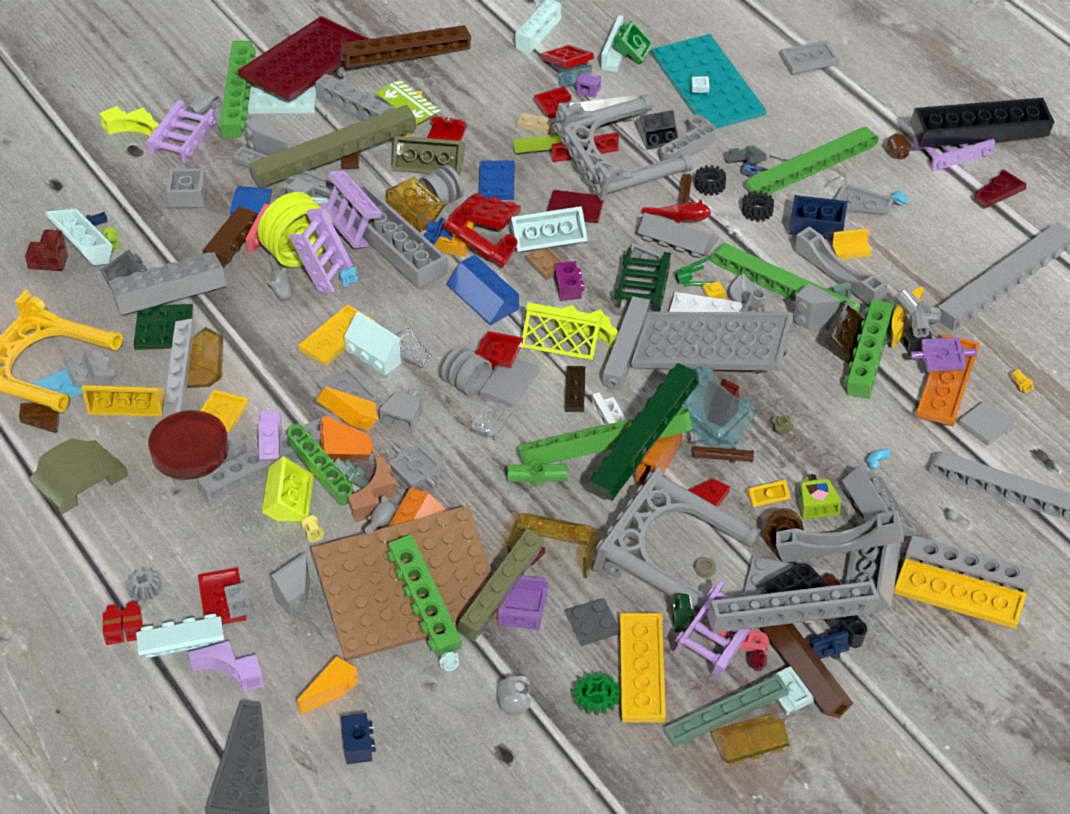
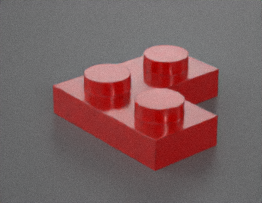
[534,86,571,118]

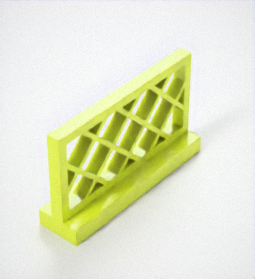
[522,302,603,360]

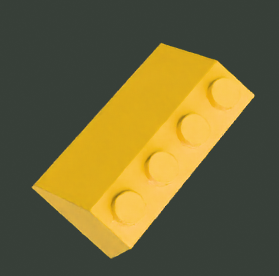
[81,385,165,417]

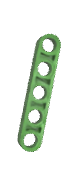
[287,424,353,505]

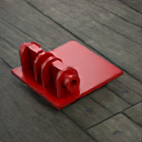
[427,115,467,141]

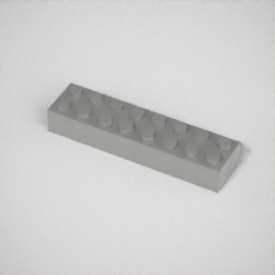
[335,182,448,288]

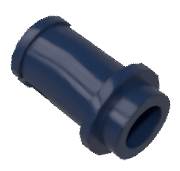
[85,212,108,226]

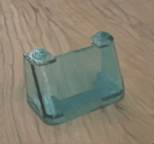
[681,365,758,448]

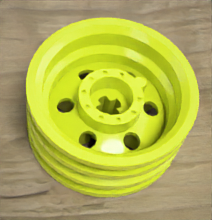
[258,192,333,267]

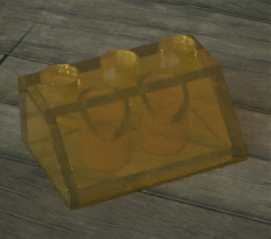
[385,177,445,232]
[187,326,224,388]
[710,714,790,765]

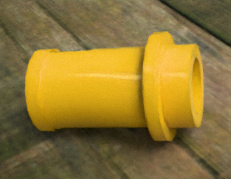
[1011,369,1034,393]

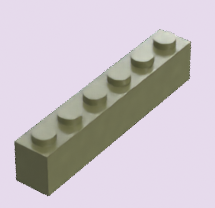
[457,528,544,642]

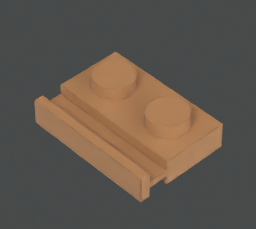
[526,247,564,280]

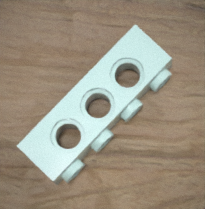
[515,0,561,54]

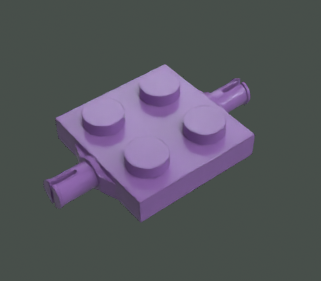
[910,337,976,372]

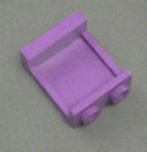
[498,576,548,630]

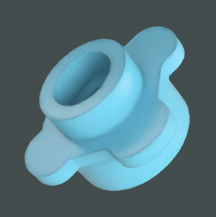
[890,190,909,205]
[340,266,358,287]

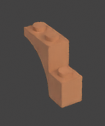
[348,455,397,522]

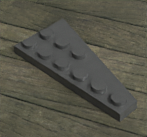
[205,700,270,814]

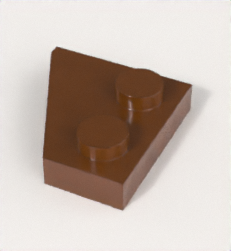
[19,402,59,433]

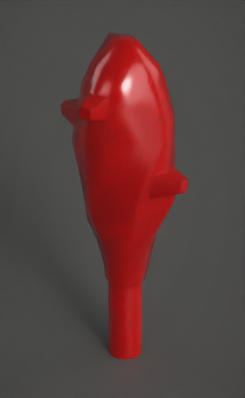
[642,200,711,224]

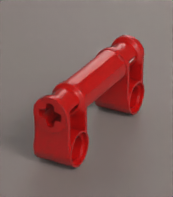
[443,204,518,269]

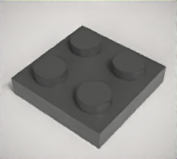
[566,598,620,646]

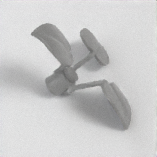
[730,274,796,332]

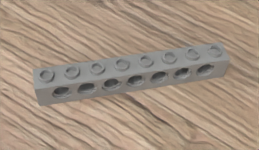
[196,413,344,505]
[707,581,879,633]

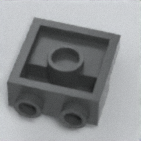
[100,250,148,289]

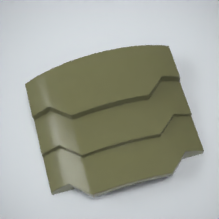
[29,438,128,515]

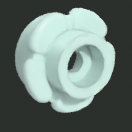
[439,652,459,671]

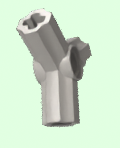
[894,287,942,338]

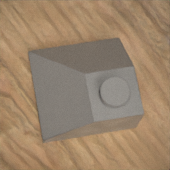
[271,554,310,616]

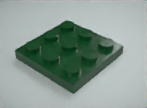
[133,304,194,350]

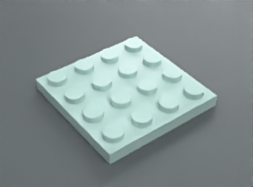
[248,83,317,114]

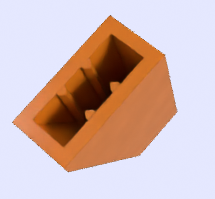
[320,416,374,460]

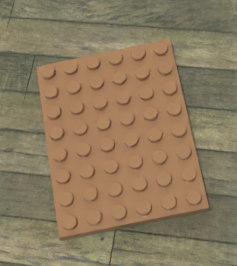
[312,505,504,661]

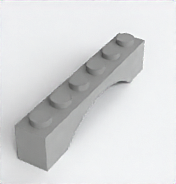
[795,227,887,306]
[776,510,904,562]

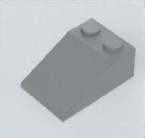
[244,114,288,156]

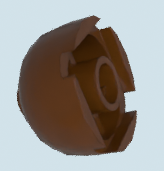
[763,508,804,549]

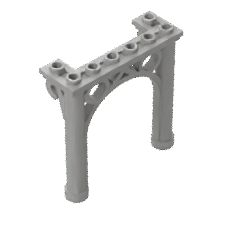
[554,94,693,200]
[592,466,761,618]

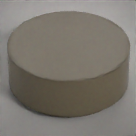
[695,557,716,578]

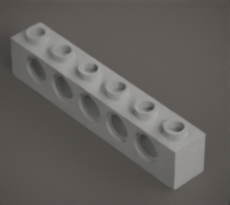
[315,74,395,121]
[906,535,1034,600]

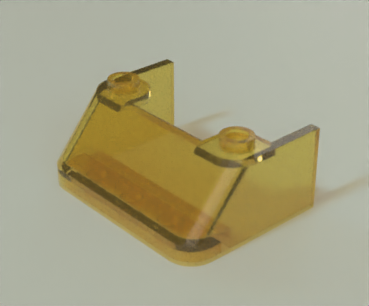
[507,513,600,578]

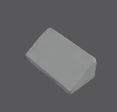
[631,243,663,271]

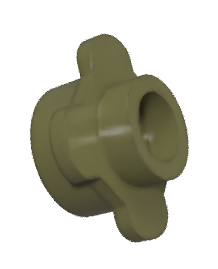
[772,415,794,434]

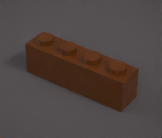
[202,206,258,269]

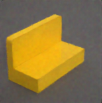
[832,228,871,260]

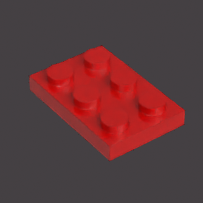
[541,44,594,69]
[198,568,247,625]

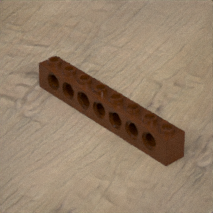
[341,25,471,68]

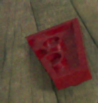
[974,169,1027,208]

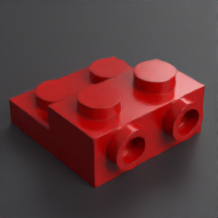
[475,331,523,370]

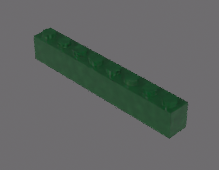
[590,363,700,501]

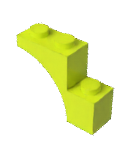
[99,106,159,137]
[553,305,618,348]

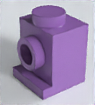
[575,73,601,98]

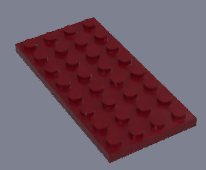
[238,16,369,101]

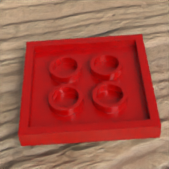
[453,193,521,230]

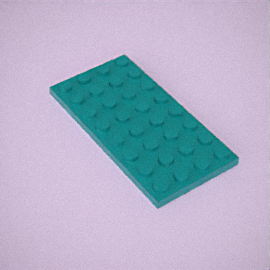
[651,34,766,129]

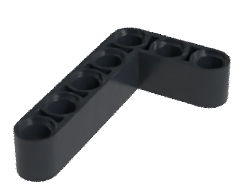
[761,563,868,648]

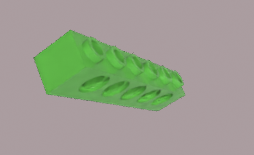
[844,300,894,399]
[386,534,462,658]

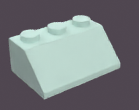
[344,311,401,376]

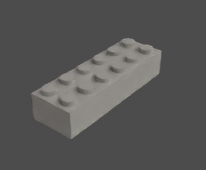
[109,253,227,315]

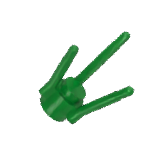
[675,256,721,287]

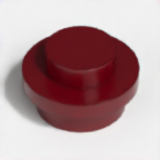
[750,650,767,671]

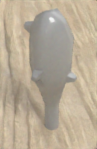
[268,254,294,302]
[365,495,399,534]

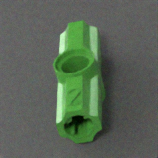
[508,460,567,486]

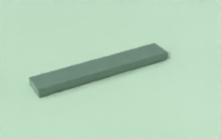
[663,674,789,748]

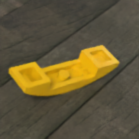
[890,287,924,348]

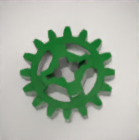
[573,671,620,716]

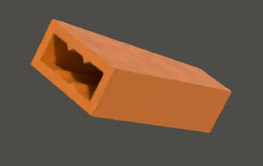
[636,433,683,486]

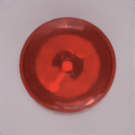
[148,410,229,480]

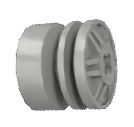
[418,165,464,210]
[441,346,492,396]

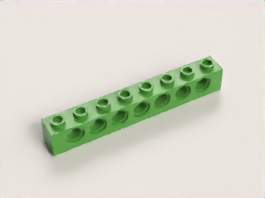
[220,41,256,138]

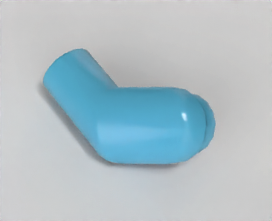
[867,448,891,469]

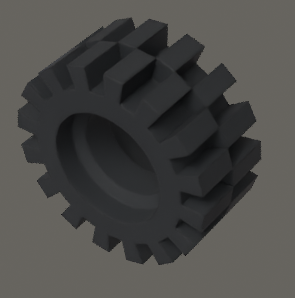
[695,165,726,196]
[742,191,774,222]

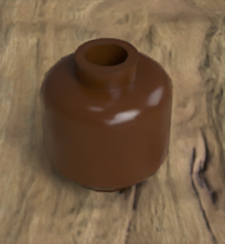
[886,133,912,159]

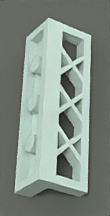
[602,15,624,72]

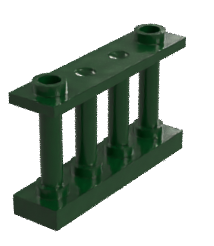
[614,248,671,312]

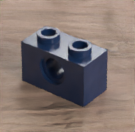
[341,713,376,765]

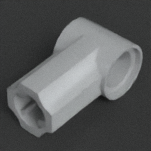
[187,89,221,115]

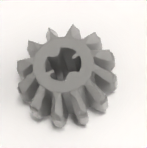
[126,567,162,602]

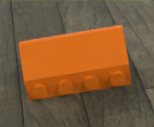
[388,488,447,527]

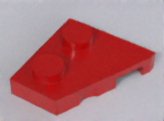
[688,479,730,507]

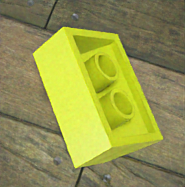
[262,456,314,522]

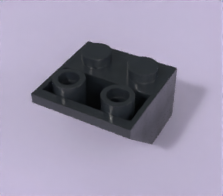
[636,110,678,150]

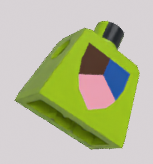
[800,474,842,520]

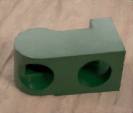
[672,594,695,632]

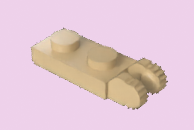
[517,113,558,134]

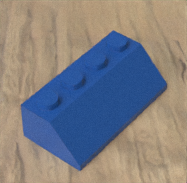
[447,254,519,325]

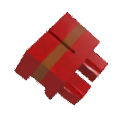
[102,601,144,645]

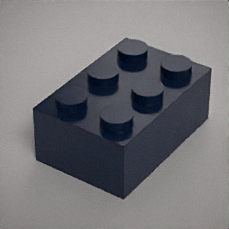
[789,195,848,240]

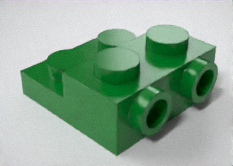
[613,20,654,65]

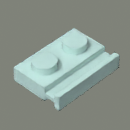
[764,666,814,715]

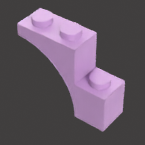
[258,410,282,462]
[188,641,264,692]

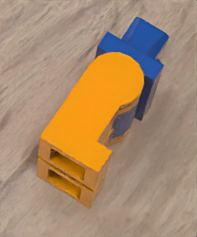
[423,217,474,258]

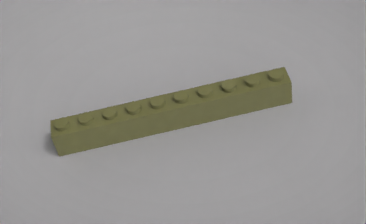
[250,104,417,188]

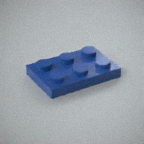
[479,160,515,200]

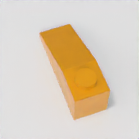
[316,386,378,431]
[297,656,358,714]

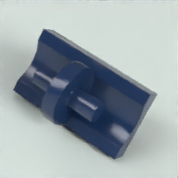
[810,629,850,660]

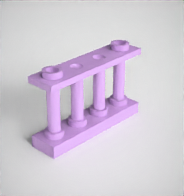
[146,100,216,163]
[912,134,995,172]
[318,171,382,248]
[289,208,353,293]
[676,581,752,678]

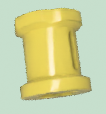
[301,515,324,542]

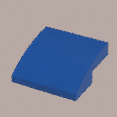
[230,186,272,216]

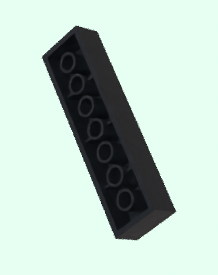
[910,97,1055,147]

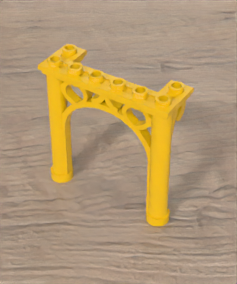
[0,290,123,413]

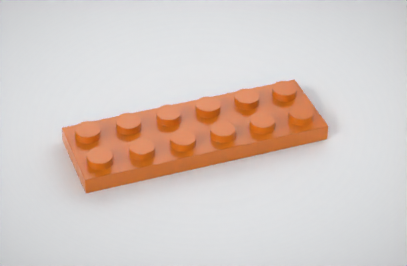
[916,334,980,426]

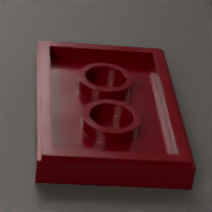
[547,190,605,223]

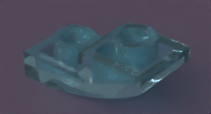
[559,65,592,87]

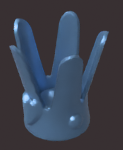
[742,162,768,177]

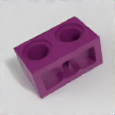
[554,261,585,301]

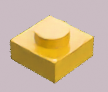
[702,281,726,299]

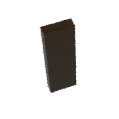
[565,366,586,412]

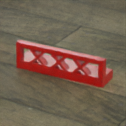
[549,132,619,163]

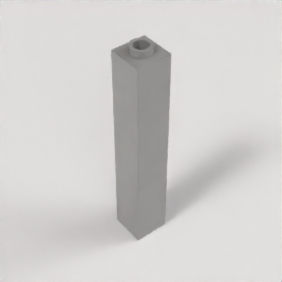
[603,296,650,390]

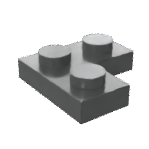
[724,145,767,163]

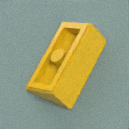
[746,480,791,508]

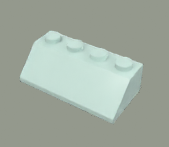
[510,207,588,252]
[45,209,113,266]
[136,614,225,659]

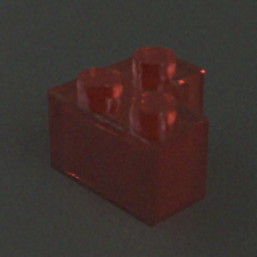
[25,229,68,271]

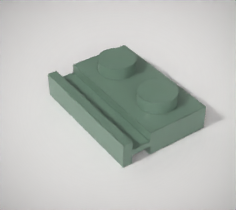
[333,458,370,488]

